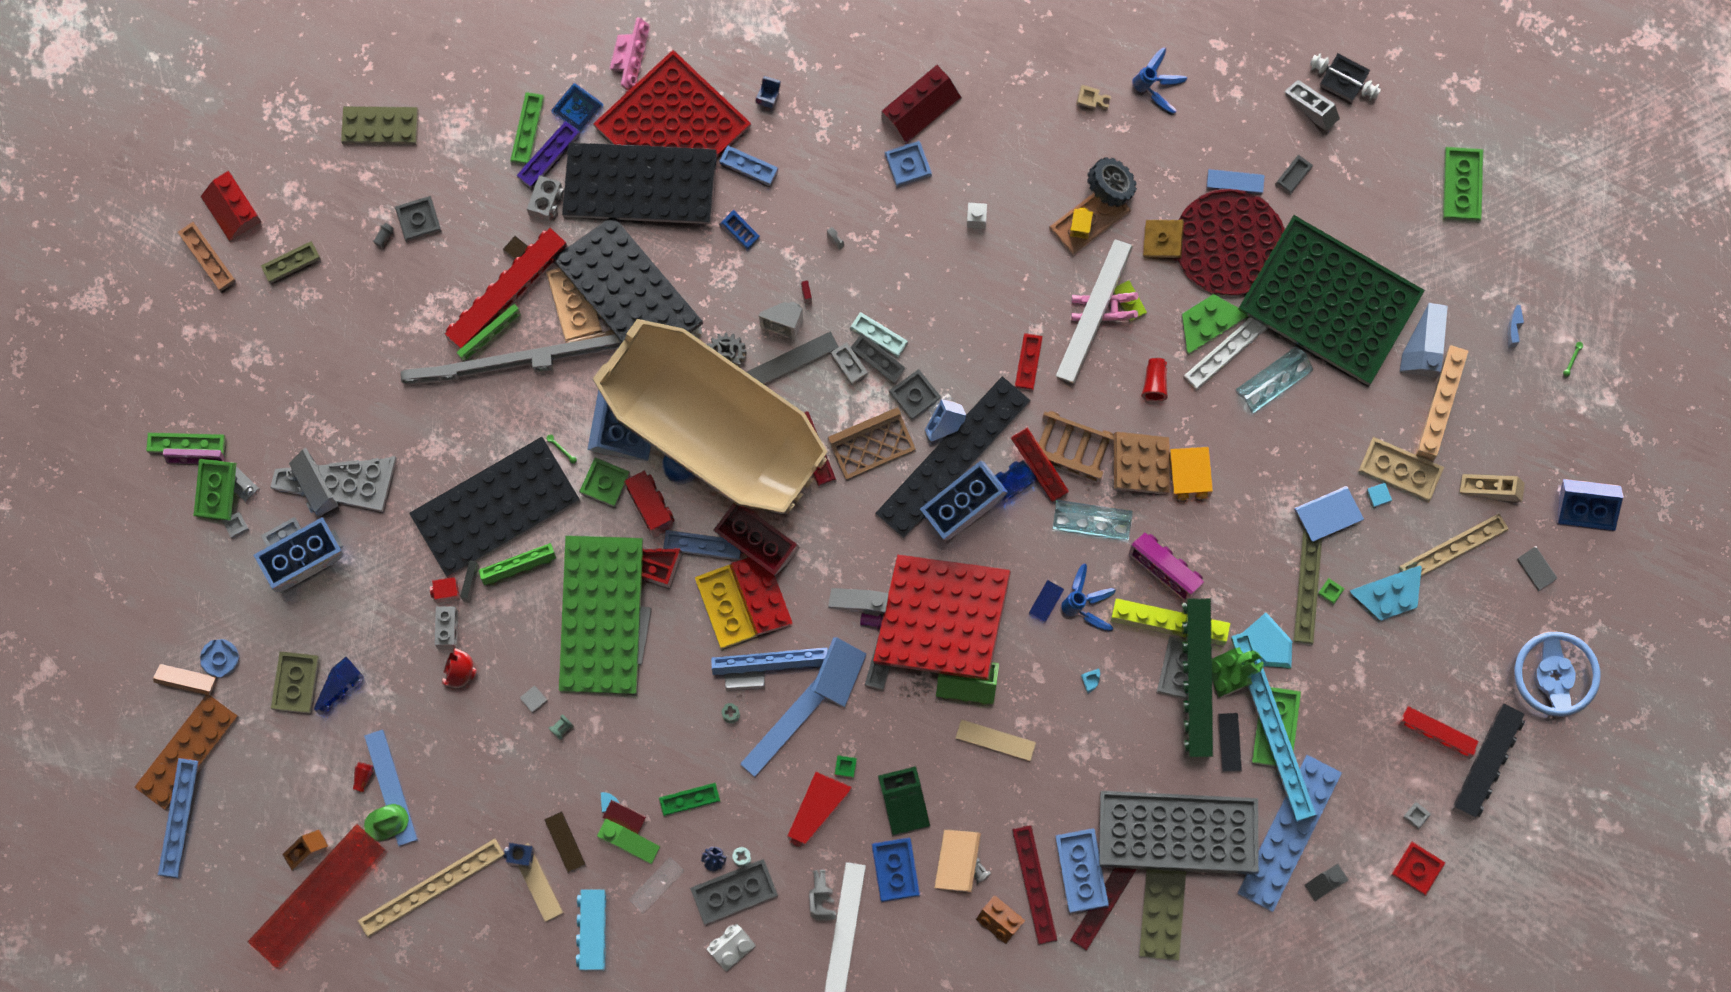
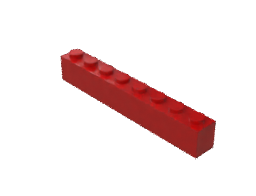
[445,228,568,350]

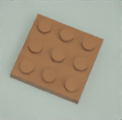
[1114,432,1170,495]

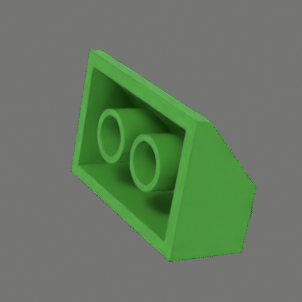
[936,662,999,704]

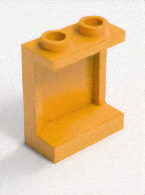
[1169,447,1213,501]

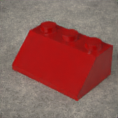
[200,170,261,242]

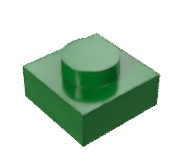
[834,755,857,779]

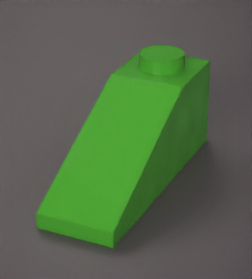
[597,819,660,864]

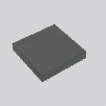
[395,196,442,242]
[889,369,942,421]

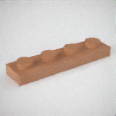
[178,222,236,292]

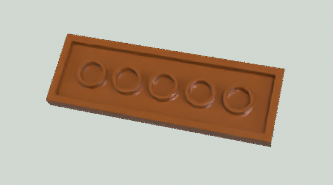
[134,695,239,811]

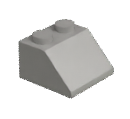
[759,302,803,339]

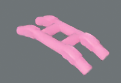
[1071,292,1138,321]

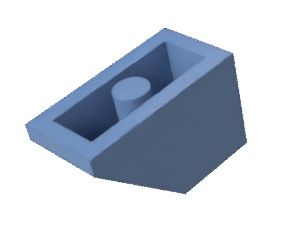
[925,399,966,441]

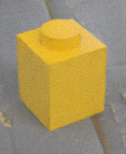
[1070,208,1093,239]

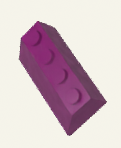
[1129,532,1204,600]

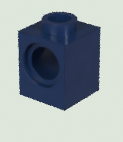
[504,843,535,868]

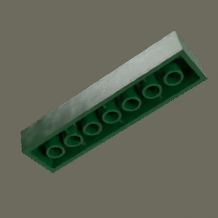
[1182,598,1213,757]

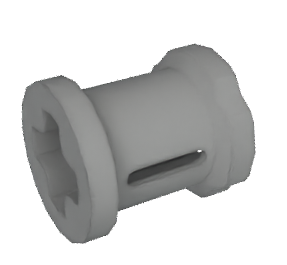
[974,858,991,885]

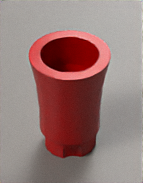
[1141,358,1168,401]

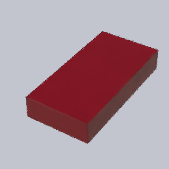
[602,799,646,834]

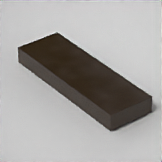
[544,811,586,874]

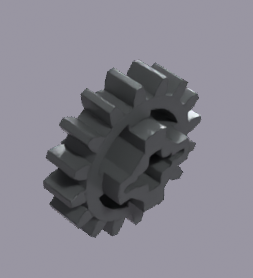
[707,332,747,368]

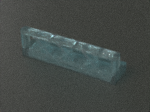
[1235,347,1314,413]
[1052,500,1133,540]

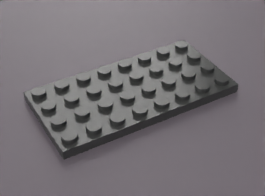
[1099,791,1259,875]

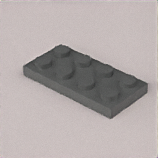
[690,859,778,925]

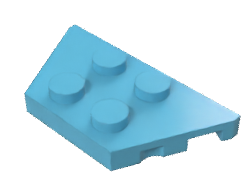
[1350,565,1422,621]

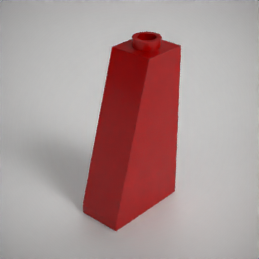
[787,772,852,847]

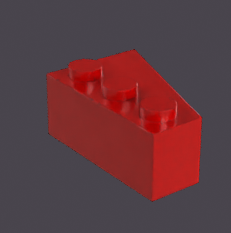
[642,548,682,588]

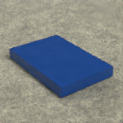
[872,838,920,903]

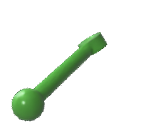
[1563,342,1583,377]
[546,434,577,464]

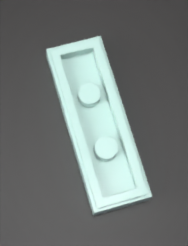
[850,312,908,358]

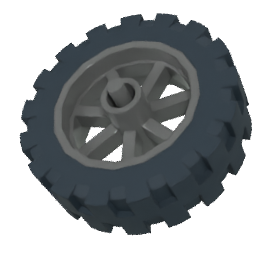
[1087,157,1137,207]

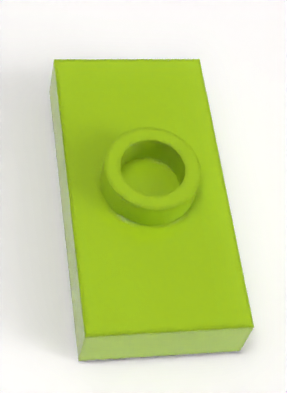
[1114,280,1147,322]

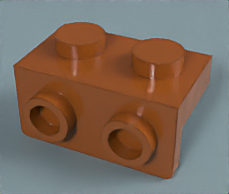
[976,895,1025,944]

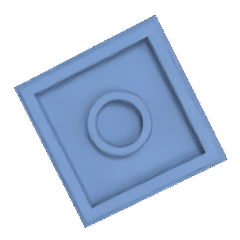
[884,141,932,187]

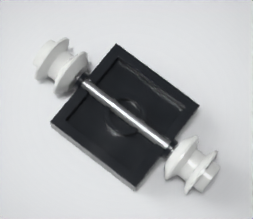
[1310,53,1381,103]

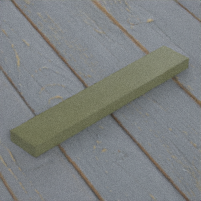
[1293,529,1322,645]

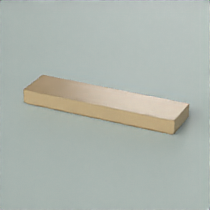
[955,720,1036,762]
[513,843,563,922]

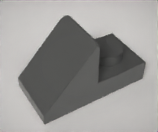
[1304,864,1348,902]

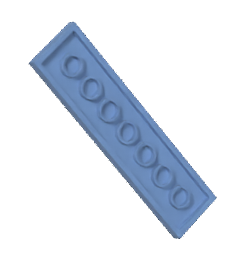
[1237,755,1342,912]

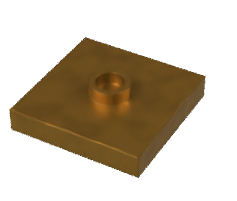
[1143,220,1184,258]

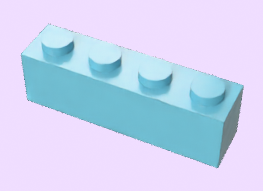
[576,890,606,972]

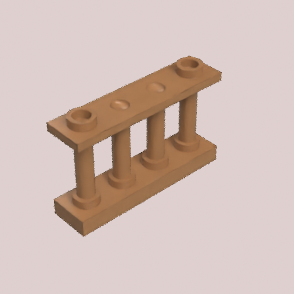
[1039,411,1114,483]

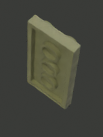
[341,106,418,145]

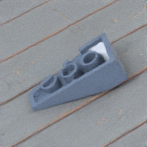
[1400,303,1448,378]

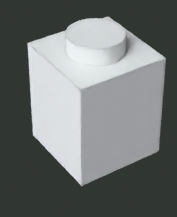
[967,203,987,229]

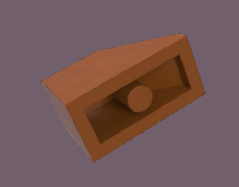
[282,830,328,871]

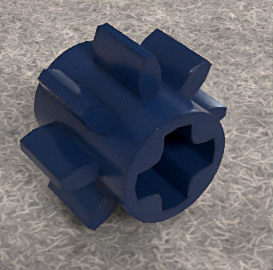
[701,847,727,871]

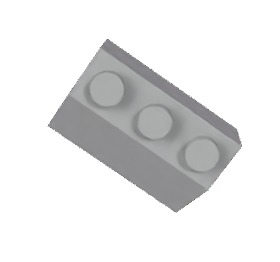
[289,448,338,517]

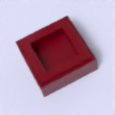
[801,280,812,305]

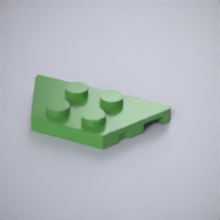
[1182,294,1249,355]

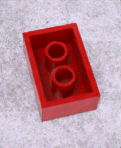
[624,470,675,539]

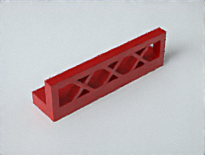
[1399,706,1479,759]

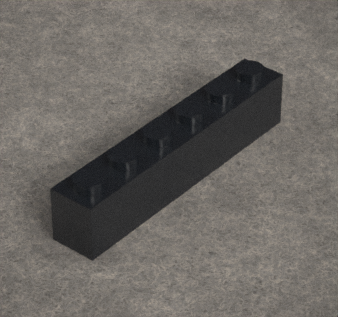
[1451,703,1525,820]

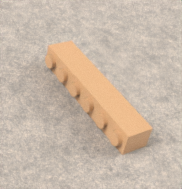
[1415,345,1468,461]

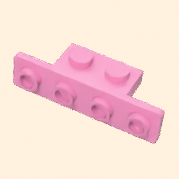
[610,18,650,91]

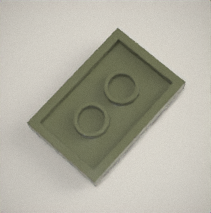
[271,651,319,714]

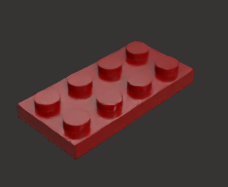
[730,558,793,636]

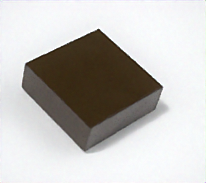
[503,236,528,260]

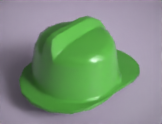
[364,804,409,841]

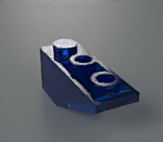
[314,656,364,715]

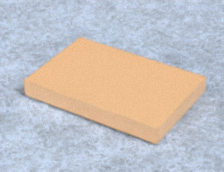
[935,830,981,892]

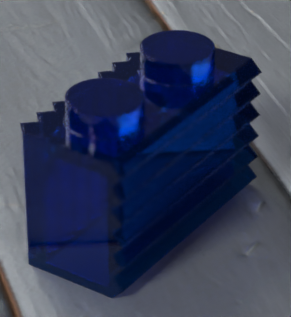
[995,460,1037,503]

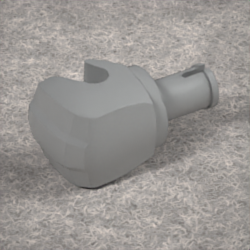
[809,870,836,921]

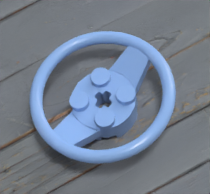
[1514,632,1601,716]

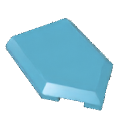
[1244,613,1292,668]

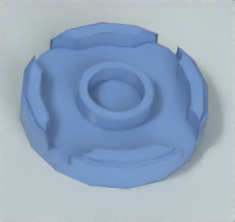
[200,639,240,678]

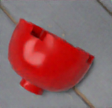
[442,648,476,688]

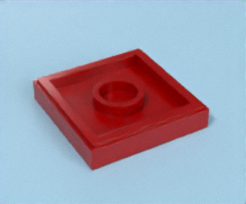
[1391,842,1446,897]

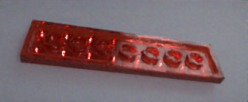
[247,824,387,969]

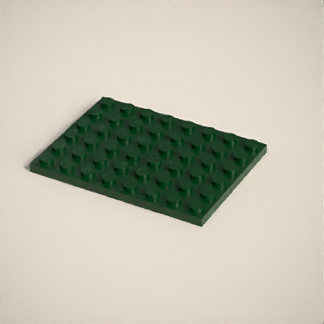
[1238,215,1425,386]

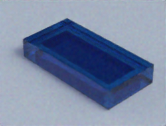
[1029,580,1064,623]

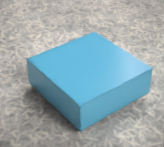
[1366,483,1392,508]

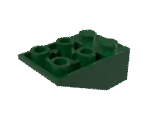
[878,766,930,836]

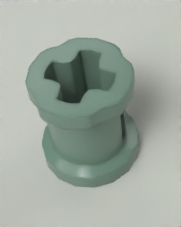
[722,703,740,724]
[548,714,574,740]

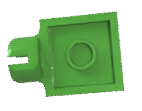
[1212,647,1263,698]

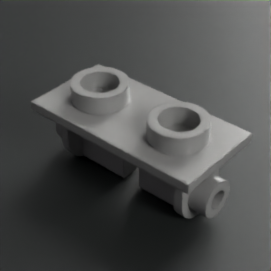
[234,467,259,502]

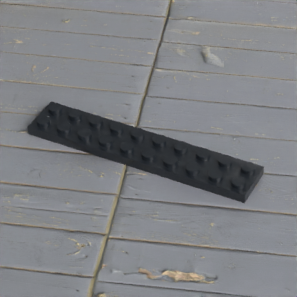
[875,376,1031,540]

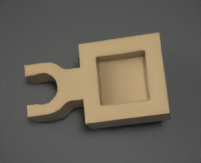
[1076,85,1111,110]

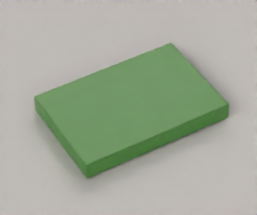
[193,459,237,520]

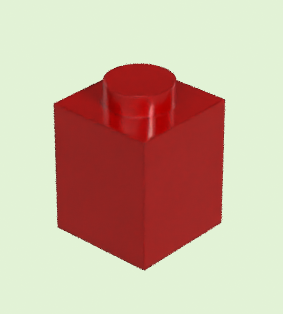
[430,577,460,603]

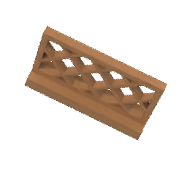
[827,407,916,480]

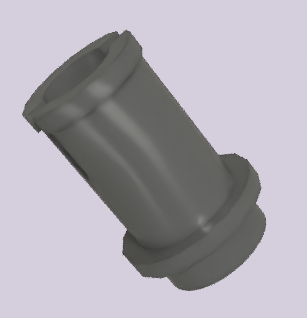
[372,223,394,248]

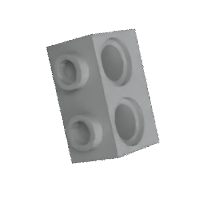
[527,175,564,222]
[435,607,458,649]

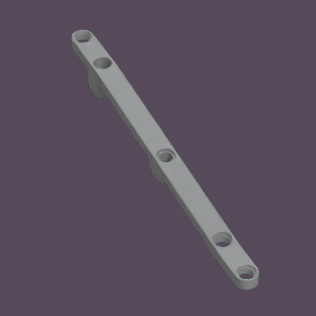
[400,326,702,384]

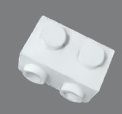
[707,923,756,971]

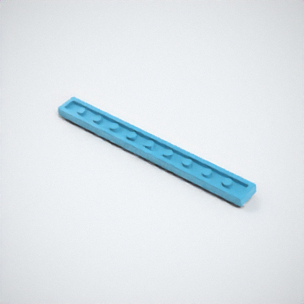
[1231,631,1316,822]

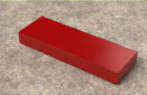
[1015,333,1043,392]

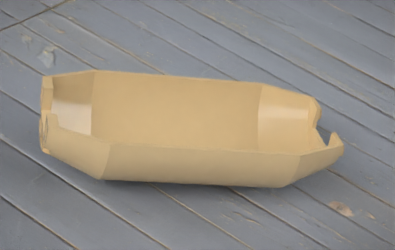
[593,319,827,514]

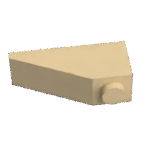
[1460,474,1525,502]

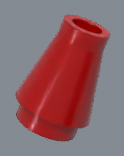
[353,762,374,792]

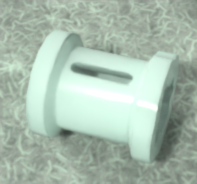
[733,847,751,867]

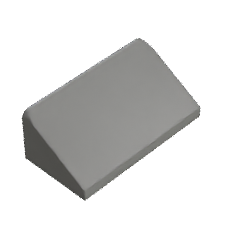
[1518,546,1557,591]
[725,671,765,691]

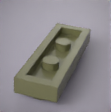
[261,241,321,283]

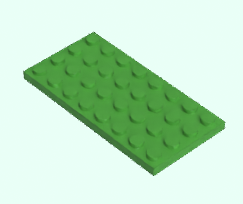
[559,535,643,694]

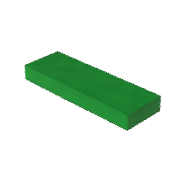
[659,782,721,817]

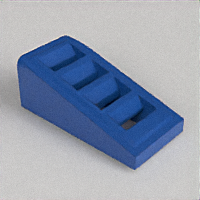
[719,210,760,250]

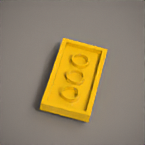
[695,564,757,650]

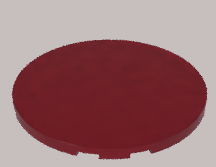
[1176,189,1285,298]

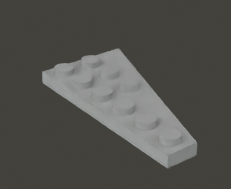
[270,456,397,512]

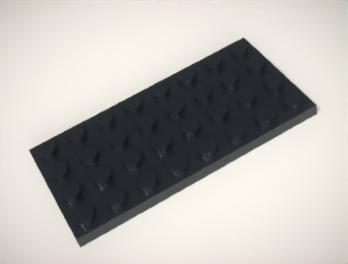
[562,142,717,224]
[553,218,703,343]
[409,437,581,578]

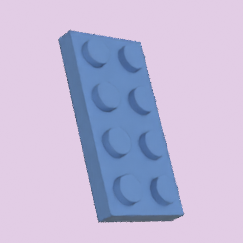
[1055,828,1109,914]

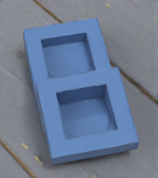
[1508,305,1524,348]

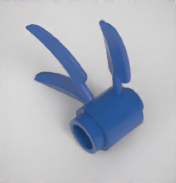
[1132,48,1187,113]
[1061,563,1116,631]

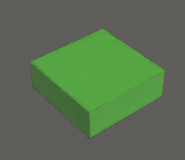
[1318,578,1344,605]

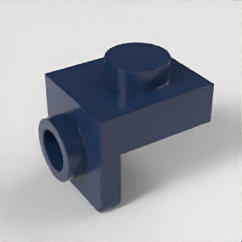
[755,76,781,109]

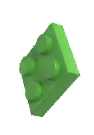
[579,457,630,507]

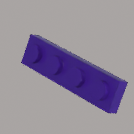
[517,121,580,189]

